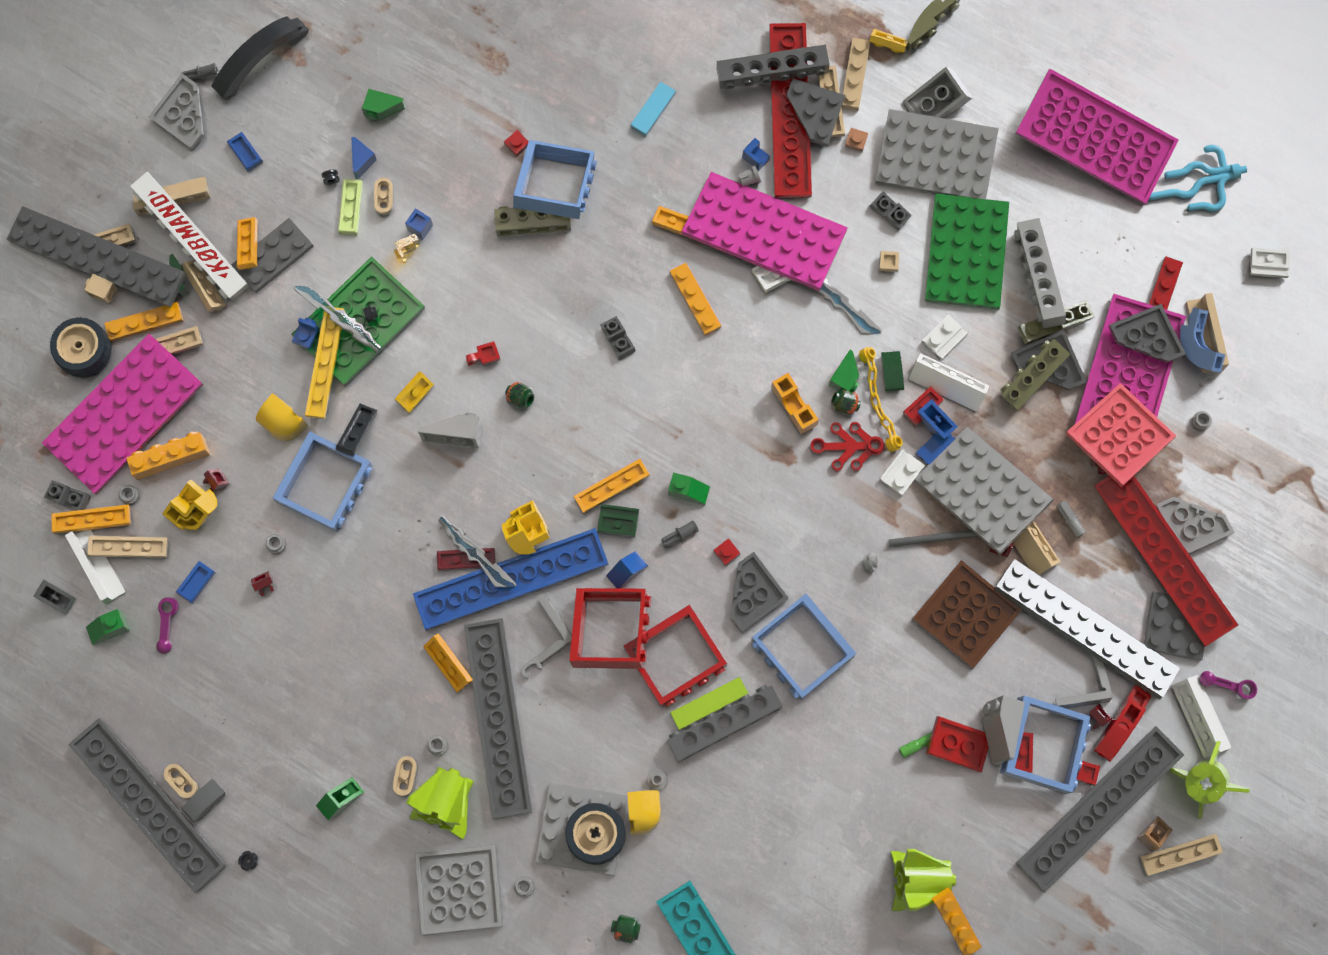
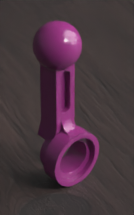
[156,597,179,654]
[1200,671,1258,700]

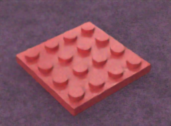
[1066,383,1176,487]

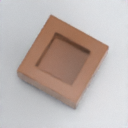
[845,128,869,152]

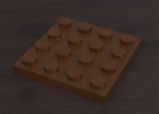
[912,560,1022,670]

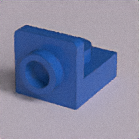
[292,318,319,350]

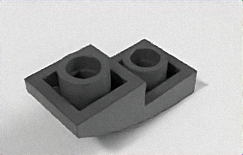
[869,191,912,229]
[600,316,636,360]
[44,480,90,511]
[181,779,225,823]

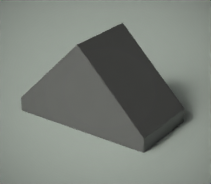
[33,579,76,615]

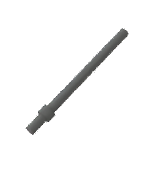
[889,530,979,547]

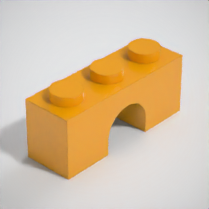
[771,373,819,435]

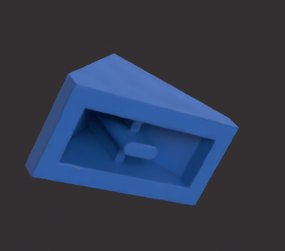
[351,137,377,179]
[917,399,958,440]
[606,551,648,588]

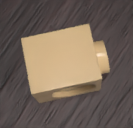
[84,274,117,304]

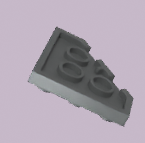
[787,79,845,147]
[1108,304,1186,363]
[1011,330,1087,390]
[730,552,789,633]
[1144,592,1205,661]

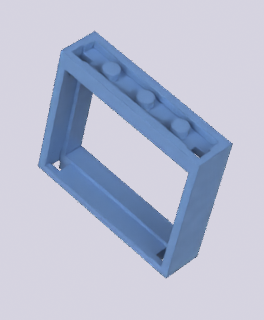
[513,140,597,219]
[273,431,373,532]
[751,594,857,700]
[1000,695,1091,794]

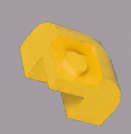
[255,393,308,441]
[162,480,217,530]
[502,500,550,554]
[627,791,661,835]

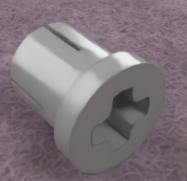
[738,165,761,187]

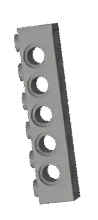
[1014,218,1066,328]

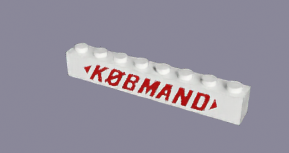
[131,171,250,301]

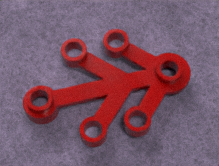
[810,422,885,472]

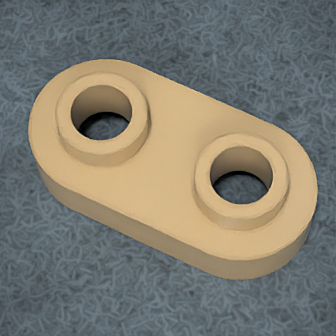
[374,178,394,215]
[393,756,417,796]
[164,764,198,799]

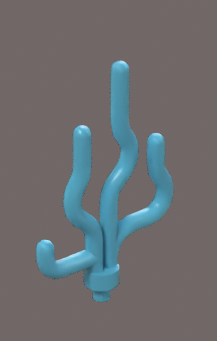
[1149,145,1247,212]

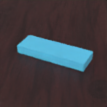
[631,81,676,136]

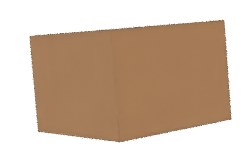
[1137,816,1173,852]

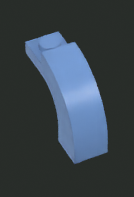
[1180,307,1226,373]

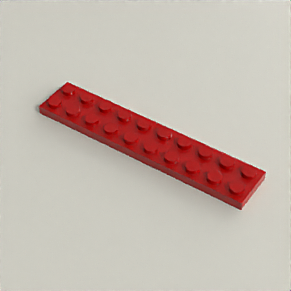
[769,23,812,198]
[1094,476,1239,647]

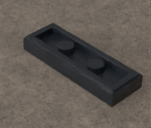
[336,403,377,457]

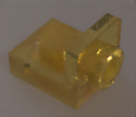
[394,234,420,264]

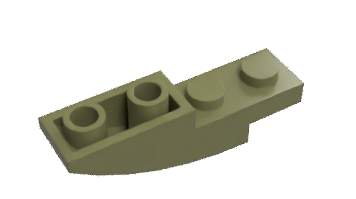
[906,0,960,52]
[1018,300,1095,344]

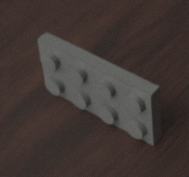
[231,218,314,293]

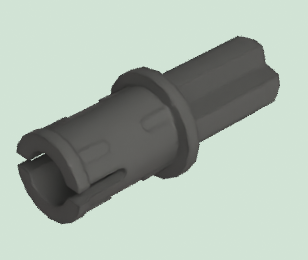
[181,63,219,81]
[661,520,699,548]

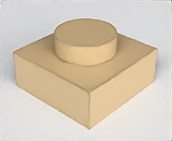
[879,251,899,272]

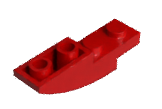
[1093,685,1152,762]

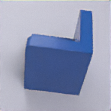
[742,138,770,171]
[405,208,433,240]

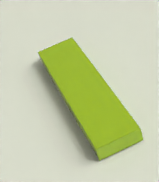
[670,677,749,730]

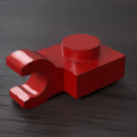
[466,341,500,366]

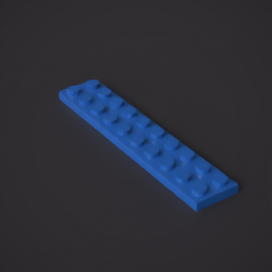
[413,528,609,631]

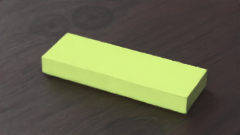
[338,179,363,235]

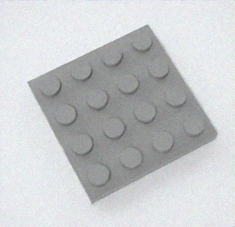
[536,783,628,876]
[415,845,502,935]

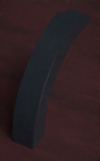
[211,16,309,99]

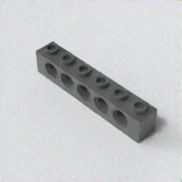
[716,44,830,90]
[667,685,783,763]

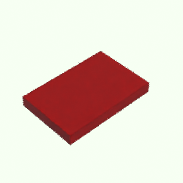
[926,716,989,773]

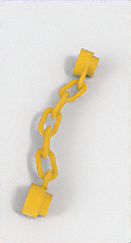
[859,347,903,452]

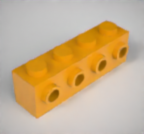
[126,432,210,480]

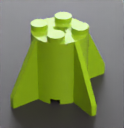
[1169,740,1250,819]
[406,767,474,840]
[890,849,956,911]

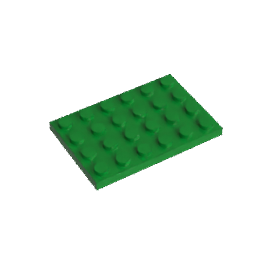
[925,193,1010,310]
[291,256,425,386]

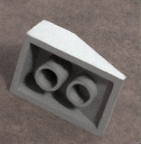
[903,67,973,118]
[418,413,482,449]
[982,695,1025,765]

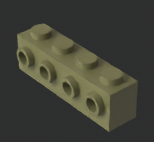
[494,206,571,237]
[1000,339,1070,411]

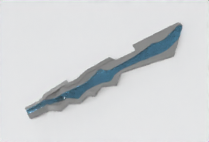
[818,278,882,334]
[294,285,381,353]
[438,516,516,587]

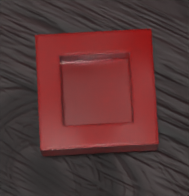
[504,130,529,157]
[713,538,741,566]
[1076,761,1100,786]

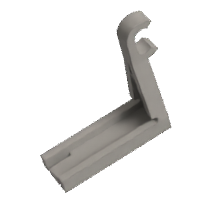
[521,593,572,679]
[1053,655,1113,709]

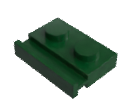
[597,504,639,538]

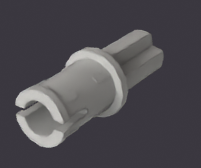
[1057,501,1087,538]

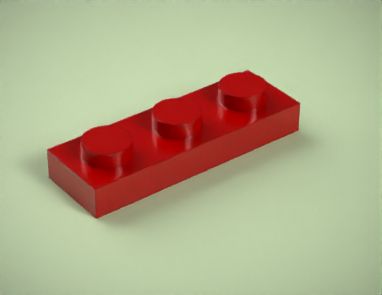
[1149,256,1183,310]

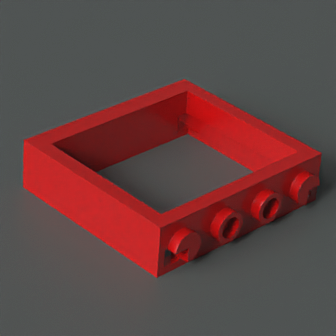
[569,588,651,669]
[623,604,727,708]

